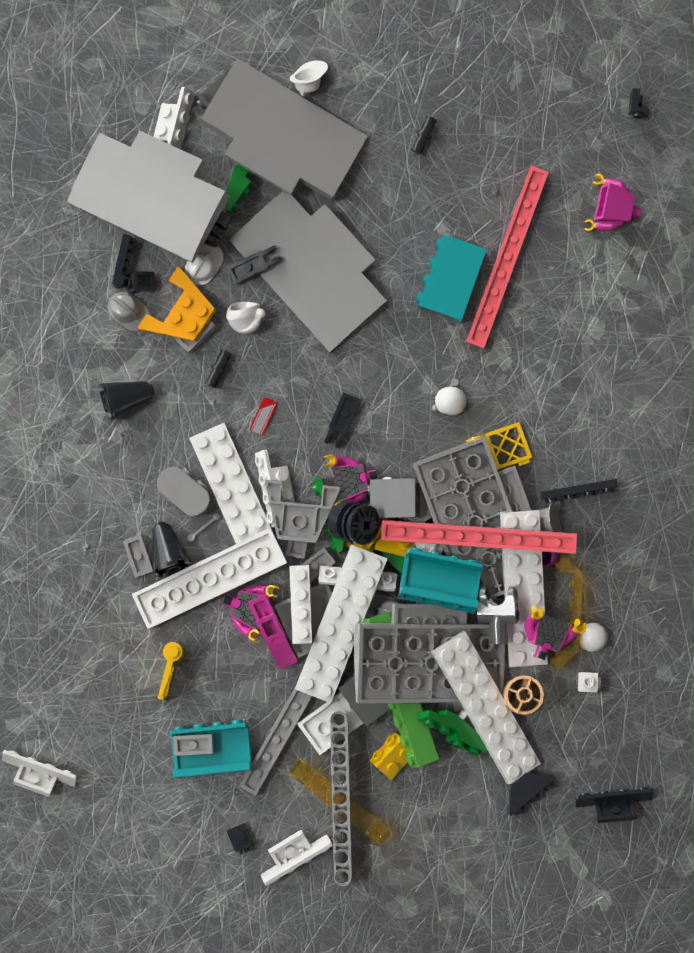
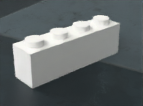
[290,565,312,645]

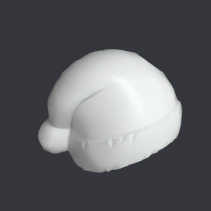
[226,302,265,334]

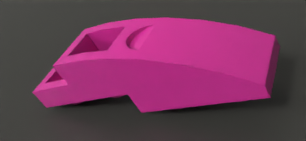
[248,594,298,669]

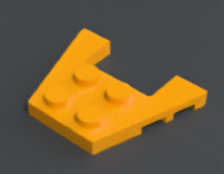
[138,267,216,342]

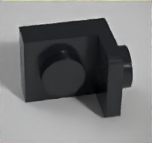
[628,88,649,119]
[125,271,156,294]
[226,823,253,855]

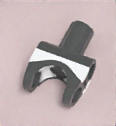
[477,586,520,644]

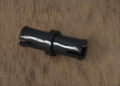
[411,115,437,155]
[205,349,232,389]

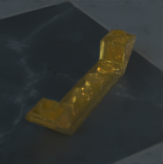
[550,554,583,670]
[288,758,391,846]

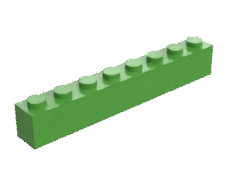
[363,611,439,768]

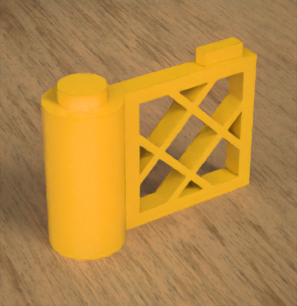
[466,422,533,470]
[158,642,185,700]

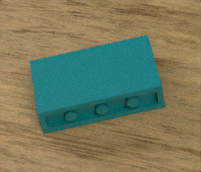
[416,234,487,323]
[398,548,484,614]
[169,720,253,779]

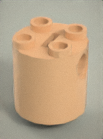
[502,675,544,715]

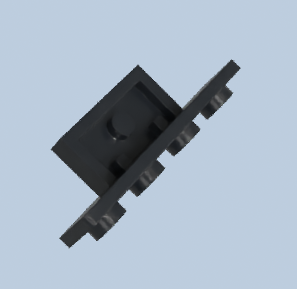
[575,787,654,823]

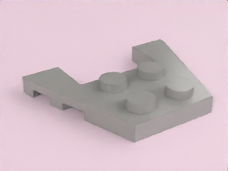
[265,480,340,543]

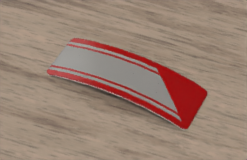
[250,397,278,435]

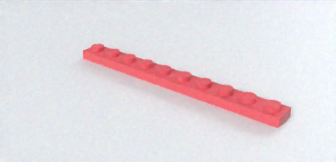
[466,166,548,349]
[381,520,577,554]

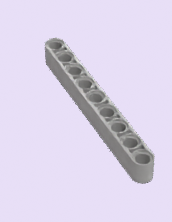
[330,711,352,886]

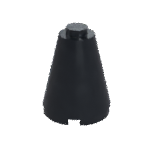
[99,381,154,421]
[152,522,192,577]

